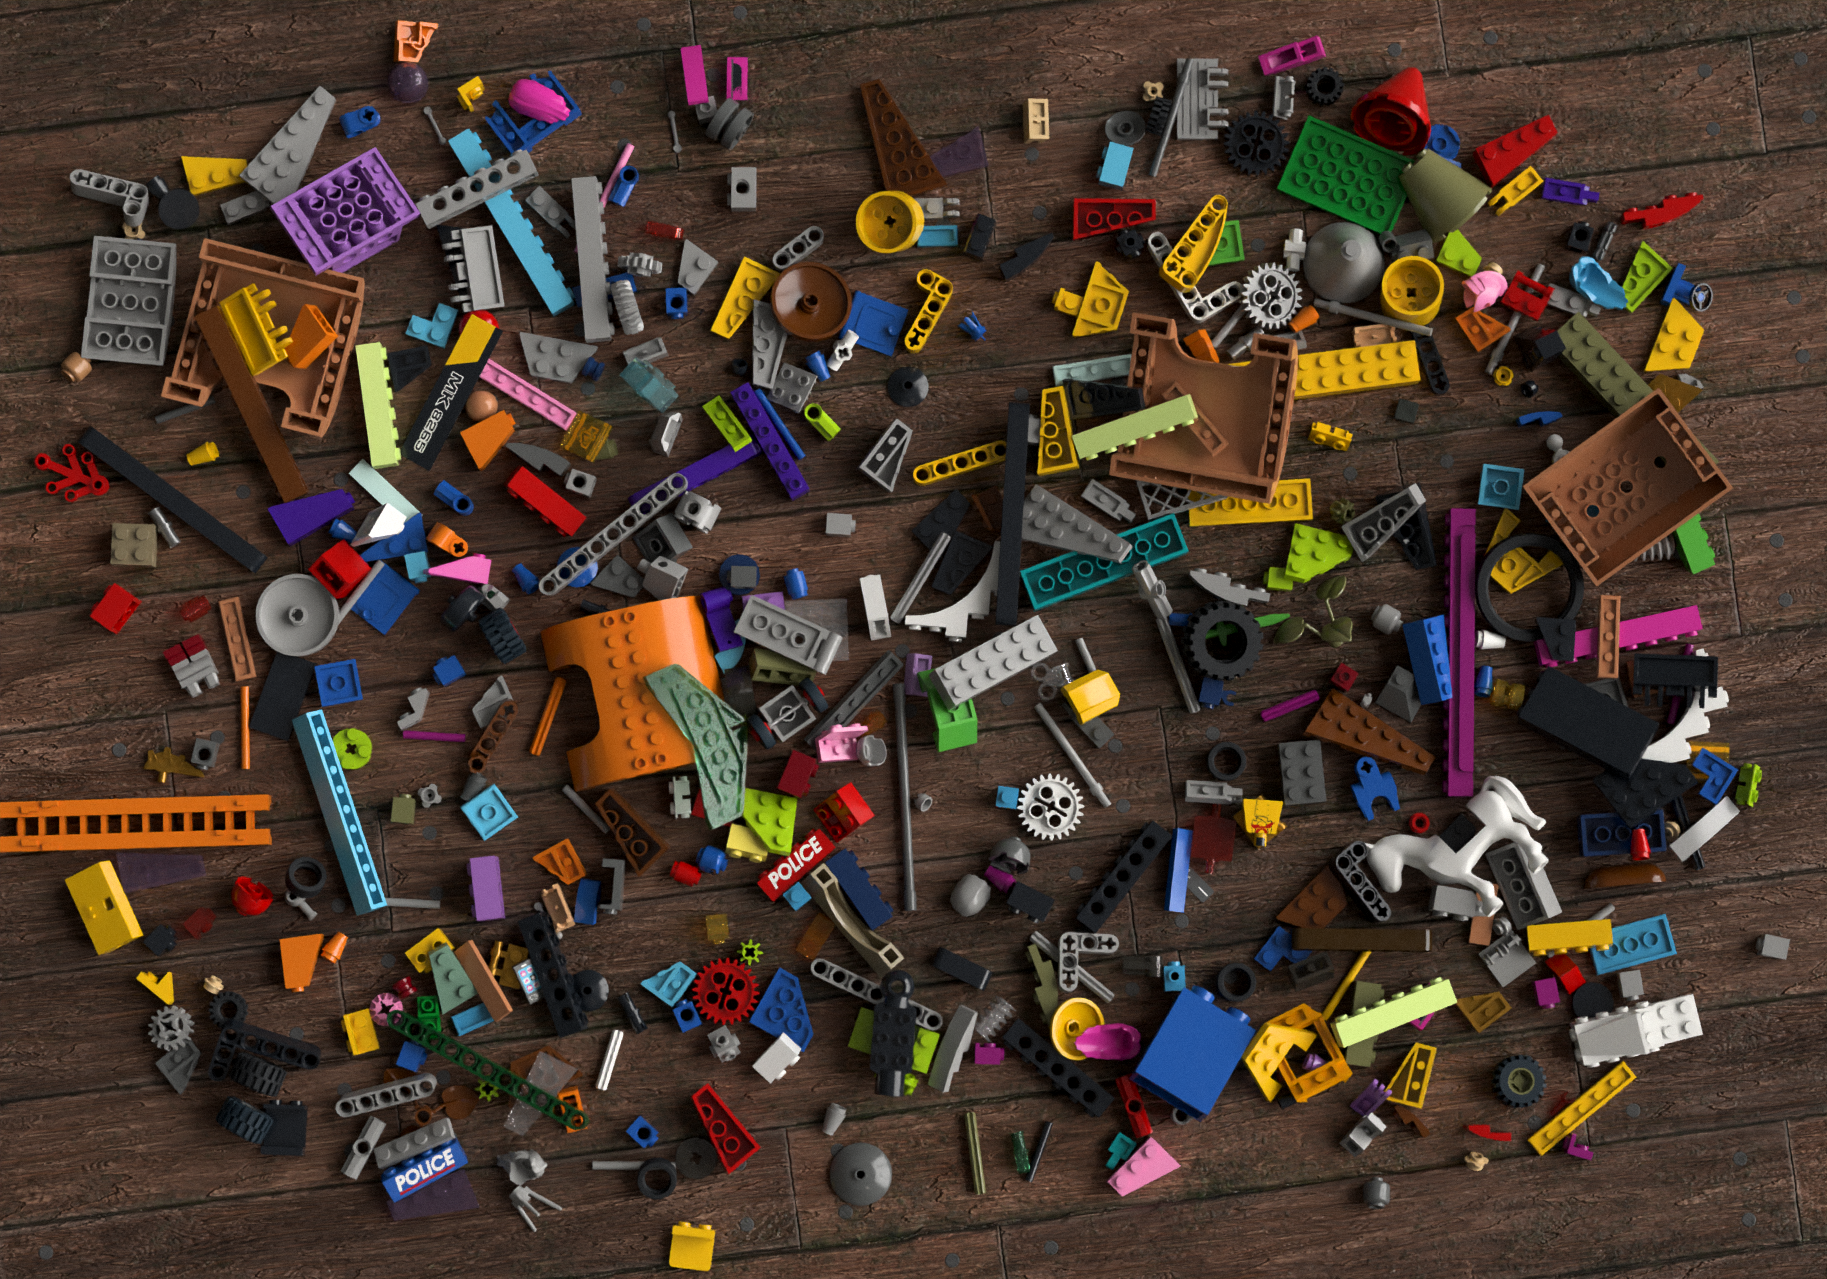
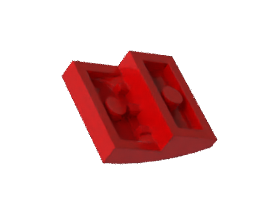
[1463,1124,1511,1141]

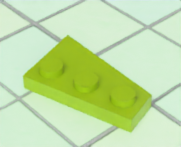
[1622,241,1673,314]

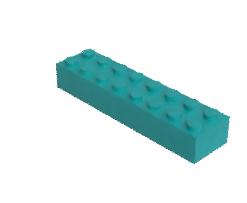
[1020,513,1189,612]

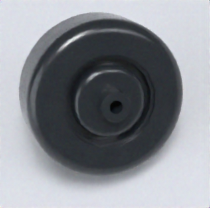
[439,585,485,632]

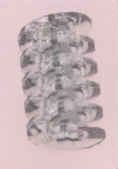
[974,996,1017,1043]

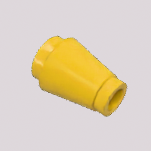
[187,442,219,466]

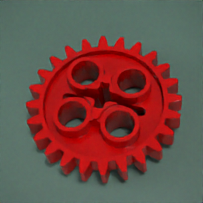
[692,958,760,1025]

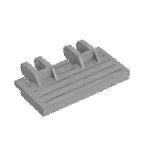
[1177,59,1228,140]
[442,225,505,312]

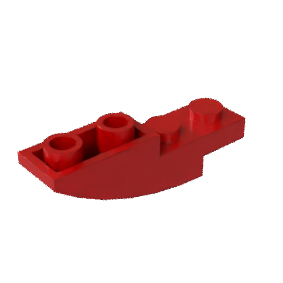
[1620,192,1704,230]

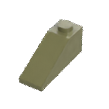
[749,648,816,686]

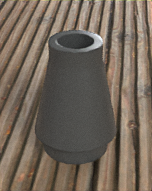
[460,772,487,802]

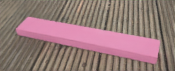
[480,359,577,431]

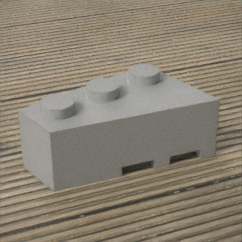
[857,418,913,493]

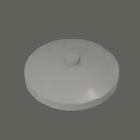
[256,574,339,657]

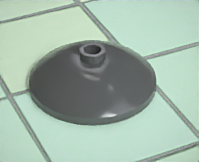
[830,1143,892,1206]

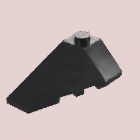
[1375,482,1437,570]

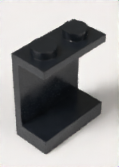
[261,1100,308,1156]

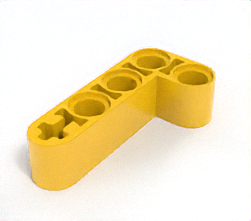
[905,269,953,353]

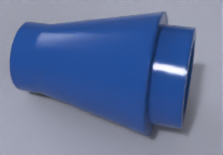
[805,351,831,382]
[328,519,357,543]
[512,563,539,595]
[1474,666,1493,697]

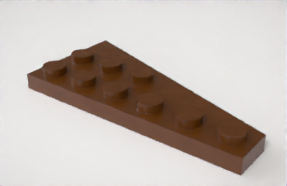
[860,79,948,197]

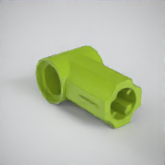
[804,403,841,442]

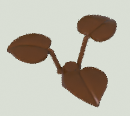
[383,1068,480,1157]

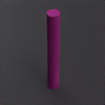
[403,730,466,742]

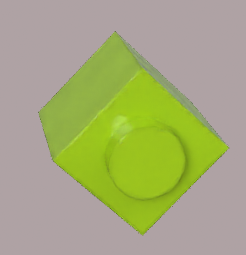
[1263,567,1293,592]

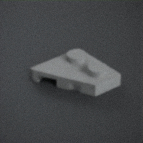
[678,239,718,296]

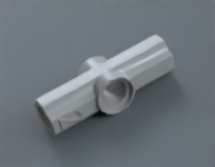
[1132,560,1173,619]
[341,1115,386,1180]

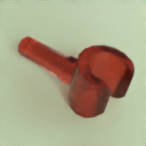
[1550,1091,1576,1116]

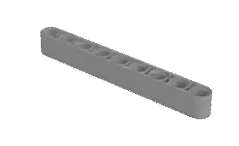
[539,473,688,596]

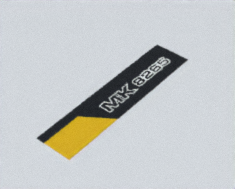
[400,314,503,471]

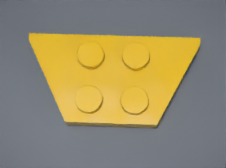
[1072,261,1129,337]
[1644,298,1704,372]

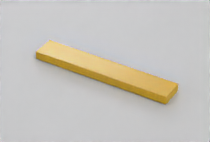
[1527,1061,1636,1156]

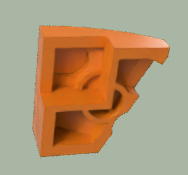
[394,20,438,63]

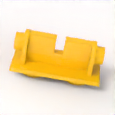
[1308,422,1352,451]

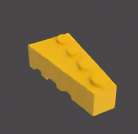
[1037,386,1080,476]

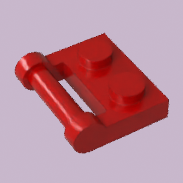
[1501,271,1555,322]

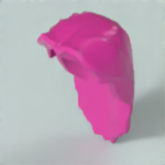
[508,79,570,124]
[1074,1023,1141,1061]

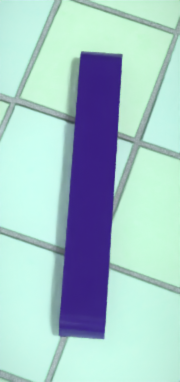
[628,434,762,514]

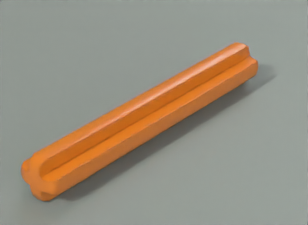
[529,677,566,756]

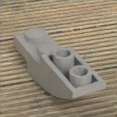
[1188,568,1270,608]

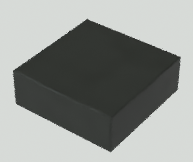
[1393,398,1419,424]

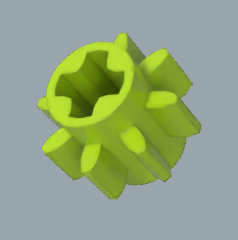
[737,939,763,965]
[475,1075,500,1101]

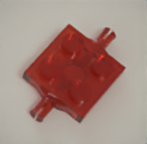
[1190,803,1236,874]

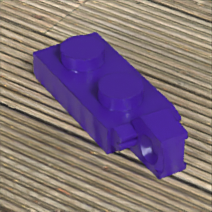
[1541,178,1600,206]

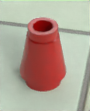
[1630,829,1651,860]

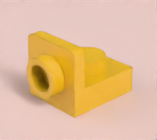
[1052,288,1084,318]

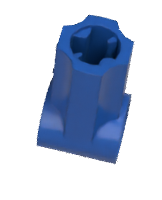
[608,166,639,207]
[433,480,474,516]

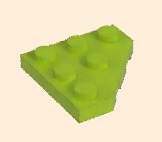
[1284,523,1353,583]
[733,786,797,856]

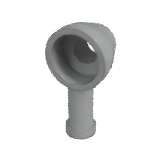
[285,889,317,921]

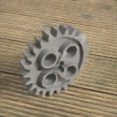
[1238,263,1302,329]

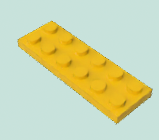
[1187,478,1313,527]

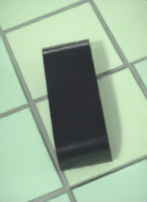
[930,946,993,991]

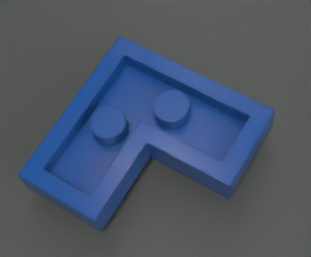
[1691,748,1738,805]
[1254,926,1312,972]

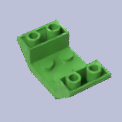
[917,668,977,752]

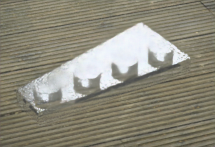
[504,1051,578,1136]

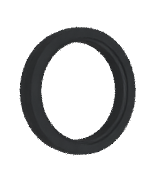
[1475,533,1584,642]

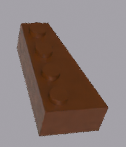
[595,788,671,877]

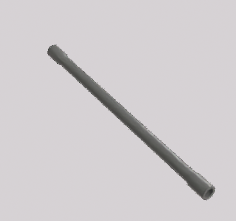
[893,683,917,911]

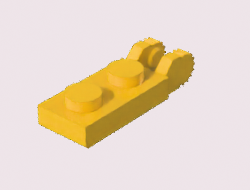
[1487,166,1544,216]

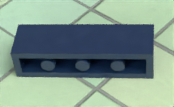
[825,848,894,931]

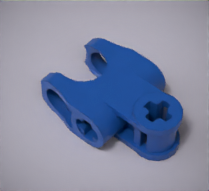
[1350,757,1400,821]

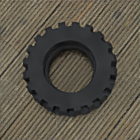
[1181,601,1263,681]

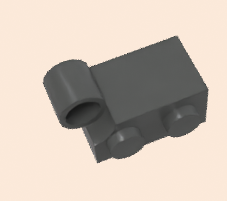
[1378,229,1434,263]

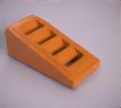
[557,1086,587,1133]

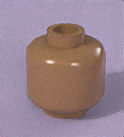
[61,352,92,382]

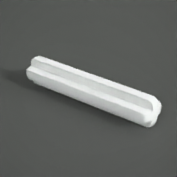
[596,1030,623,1090]

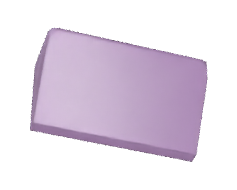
[904,653,932,697]

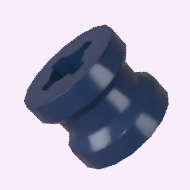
[582,357,606,382]

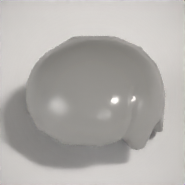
[856,735,887,767]

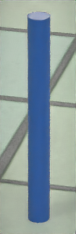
[754,389,805,460]

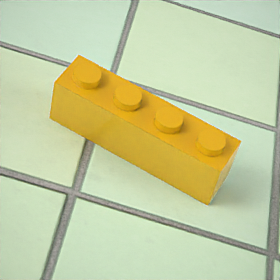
[1526,919,1613,956]

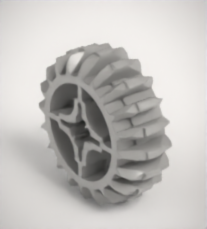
[610,279,644,335]

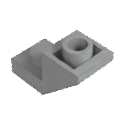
[397,687,430,731]

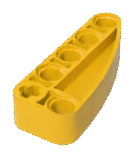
[1159,195,1228,293]

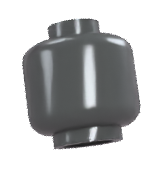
[1363,1177,1390,1209]

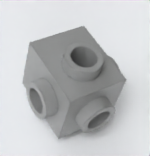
[708,1025,741,1063]

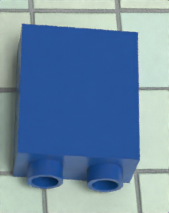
[1129,985,1256,1122]

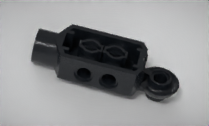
[870,969,917,1097]

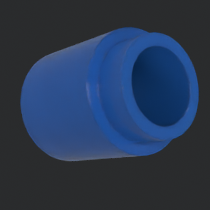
[783,568,808,600]

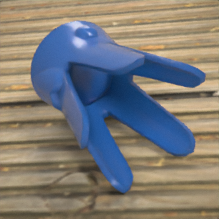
[957,311,987,341]

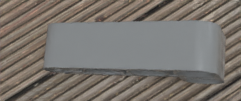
[70,169,149,227]

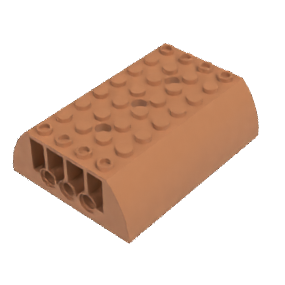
[1523,388,1733,587]

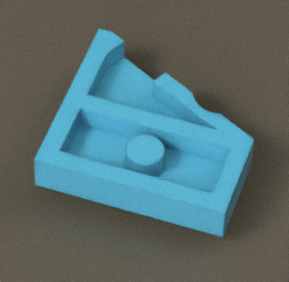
[641,962,698,1008]

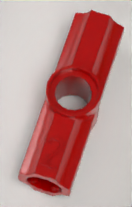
[1115,1073,1153,1138]

